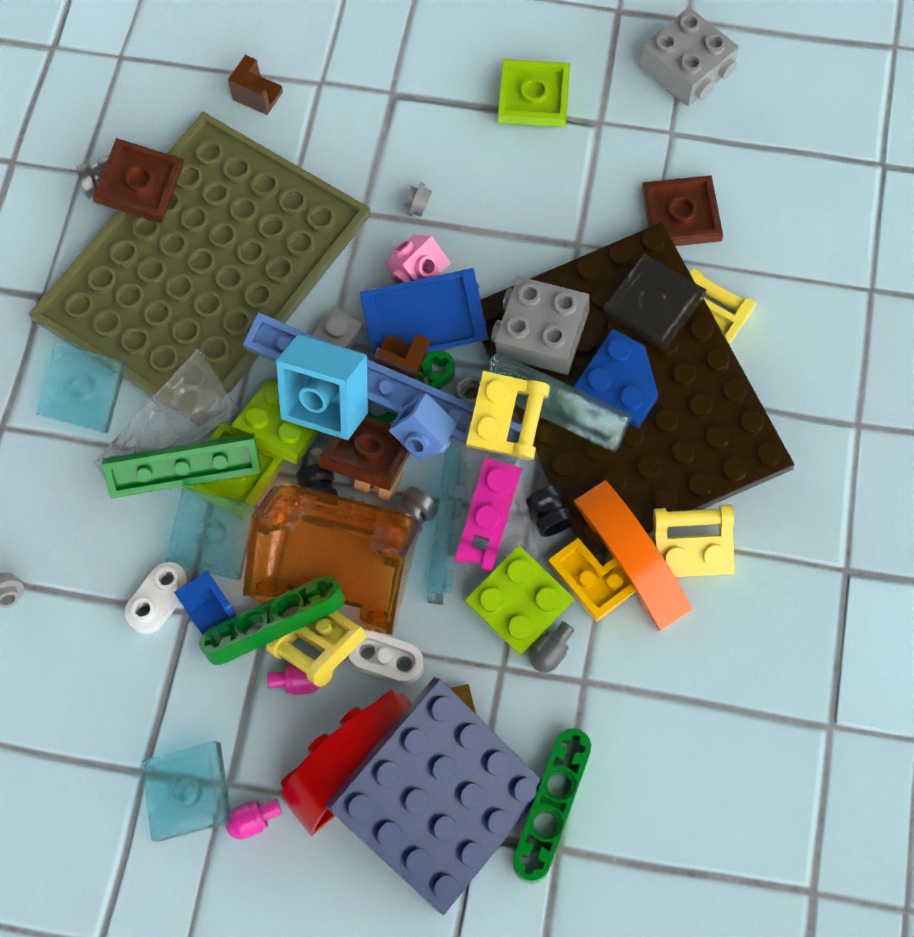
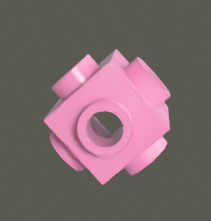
[385,234,451,284]

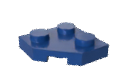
[574,329,658,428]

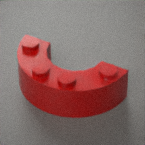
[280,690,412,836]

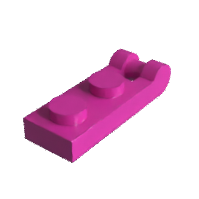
[455,458,522,572]

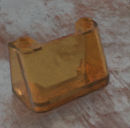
[242,484,420,635]

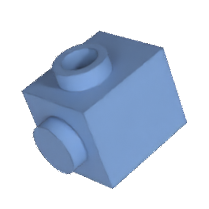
[389,392,457,462]

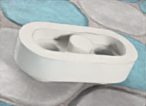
[125,562,189,634]
[348,630,424,685]

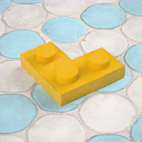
[548,538,636,623]

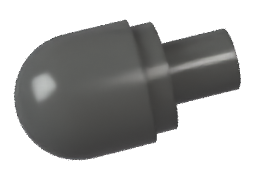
[529,621,575,673]

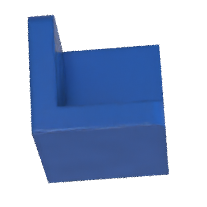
[174,571,237,635]

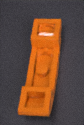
[573,480,692,631]

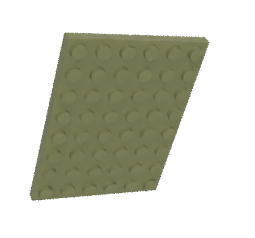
[29,112,371,428]

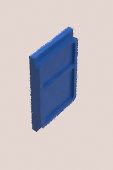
[360,268,489,358]

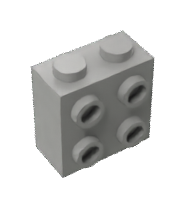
[639,7,739,106]
[491,276,589,375]

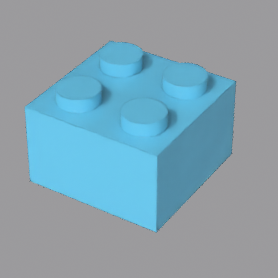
[276,334,368,440]

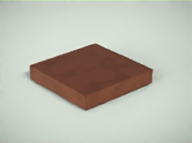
[93,138,184,224]
[642,175,723,246]
[319,416,410,491]

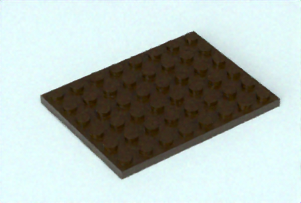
[481,222,795,557]

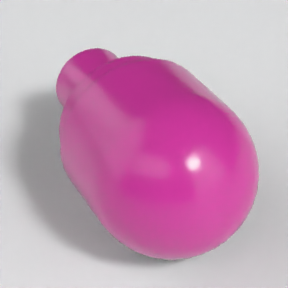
[267,664,320,695]
[225,799,282,840]

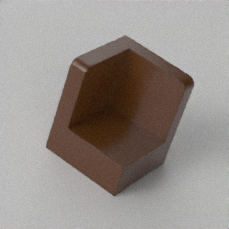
[228,55,283,115]
[373,334,430,380]

